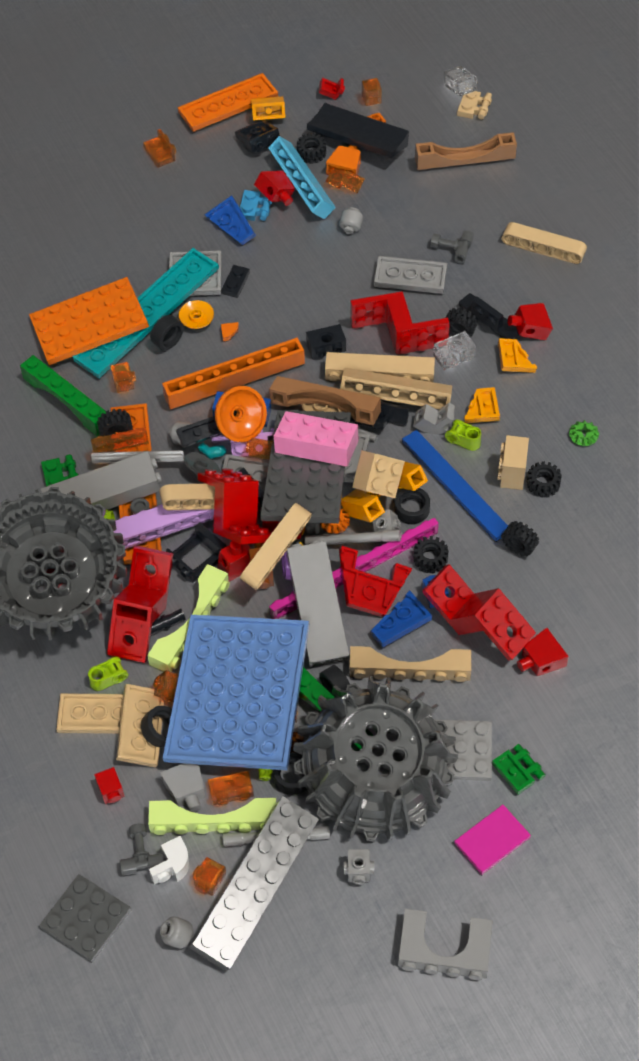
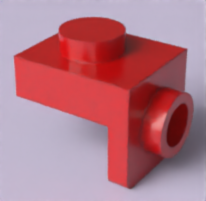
[319,78,345,100]

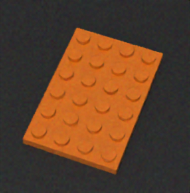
[29,277,149,365]

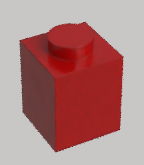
[94,767,125,804]

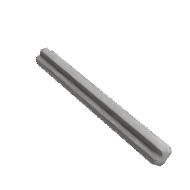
[91,450,184,464]

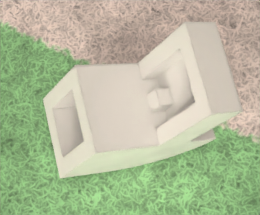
[149,836,190,884]

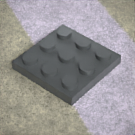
[39,874,131,963]

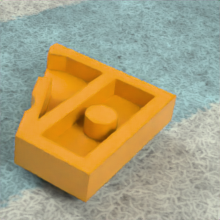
[498,338,537,373]

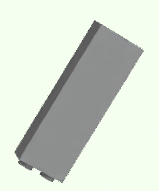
[41,451,162,510]
[286,540,349,667]

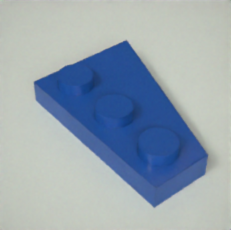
[205,195,256,245]
[371,590,432,648]

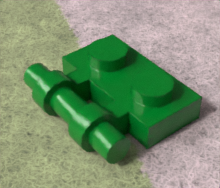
[41,454,79,487]
[492,744,546,795]

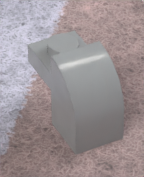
[413,403,455,435]

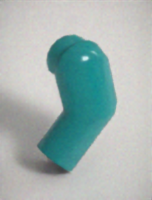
[198,442,226,459]

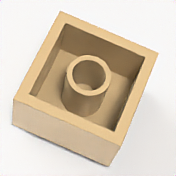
[497,435,529,490]
[352,450,405,498]

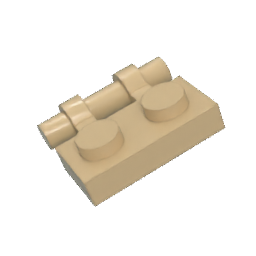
[457,89,492,119]

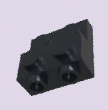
[235,120,280,153]

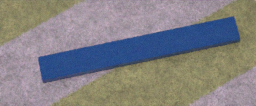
[402,430,508,542]

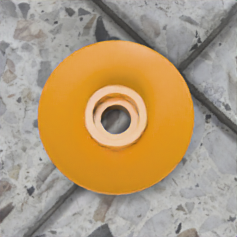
[179,300,214,329]

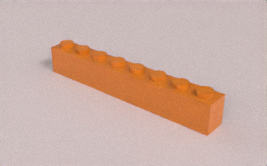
[162,338,305,410]

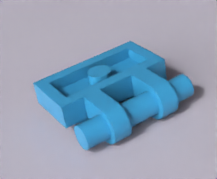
[240,190,272,221]

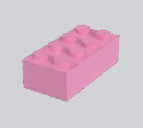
[274,411,359,466]

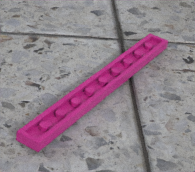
[269,518,439,619]

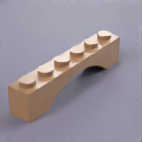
[415,132,517,170]
[269,376,381,425]

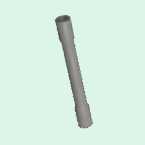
[305,529,402,545]
[223,826,330,847]

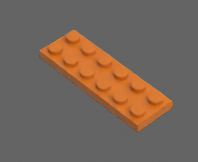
[178,73,278,132]

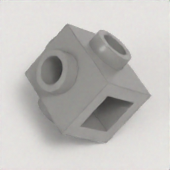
[372,509,401,532]
[344,849,374,884]

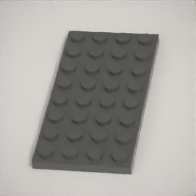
[261,410,351,524]

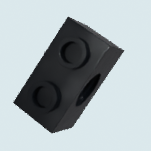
[306,324,346,359]

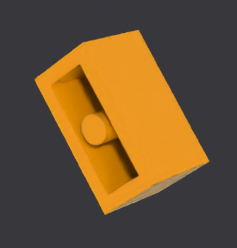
[251,96,285,120]

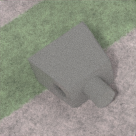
[160,764,205,812]

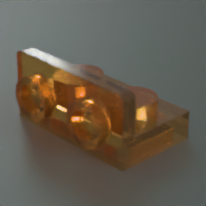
[143,129,177,168]
[208,771,254,806]

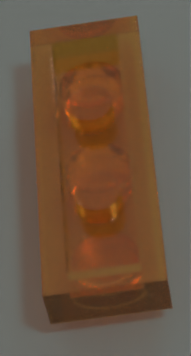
[91,427,149,452]

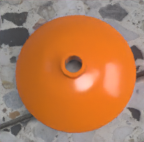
[215,386,267,442]

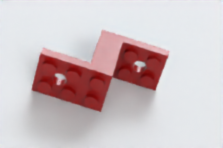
[350,291,449,355]
[197,468,272,544]
[107,545,173,663]
[422,564,536,661]

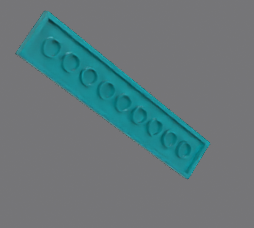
[73,248,219,379]

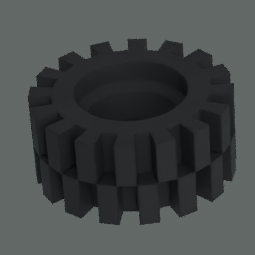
[297,133,326,164]
[446,307,478,340]
[97,409,133,441]
[526,461,562,498]
[501,521,539,557]
[413,536,449,573]

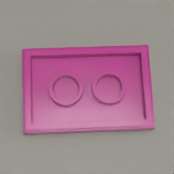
[454,805,531,875]

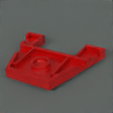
[339,546,412,617]

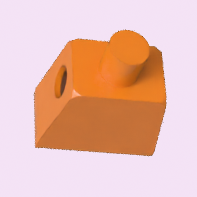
[326,144,361,182]

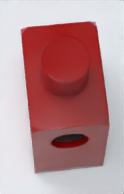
[254,170,295,206]
[507,303,553,340]
[217,541,251,582]
[517,628,569,676]

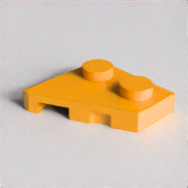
[464,387,500,423]

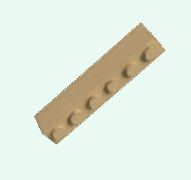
[325,352,435,382]
[340,368,452,409]

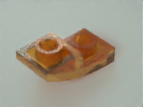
[326,169,364,193]

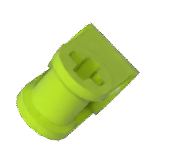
[445,419,481,451]
[88,657,129,691]

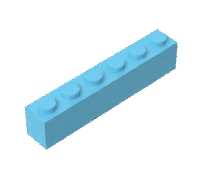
[268,136,336,219]

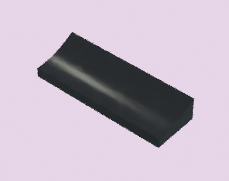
[307,103,409,159]

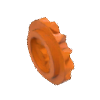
[320,509,350,534]

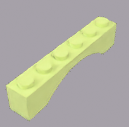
[147,564,230,674]
[148,798,277,835]

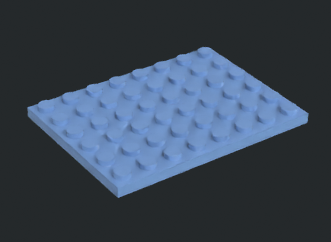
[163,615,310,770]

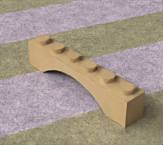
[350,646,471,682]

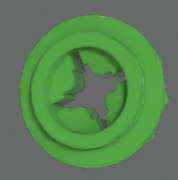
[569,420,599,446]

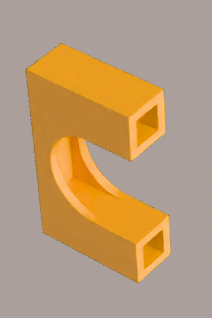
[341,462,428,523]

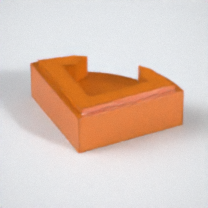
[221,322,239,342]

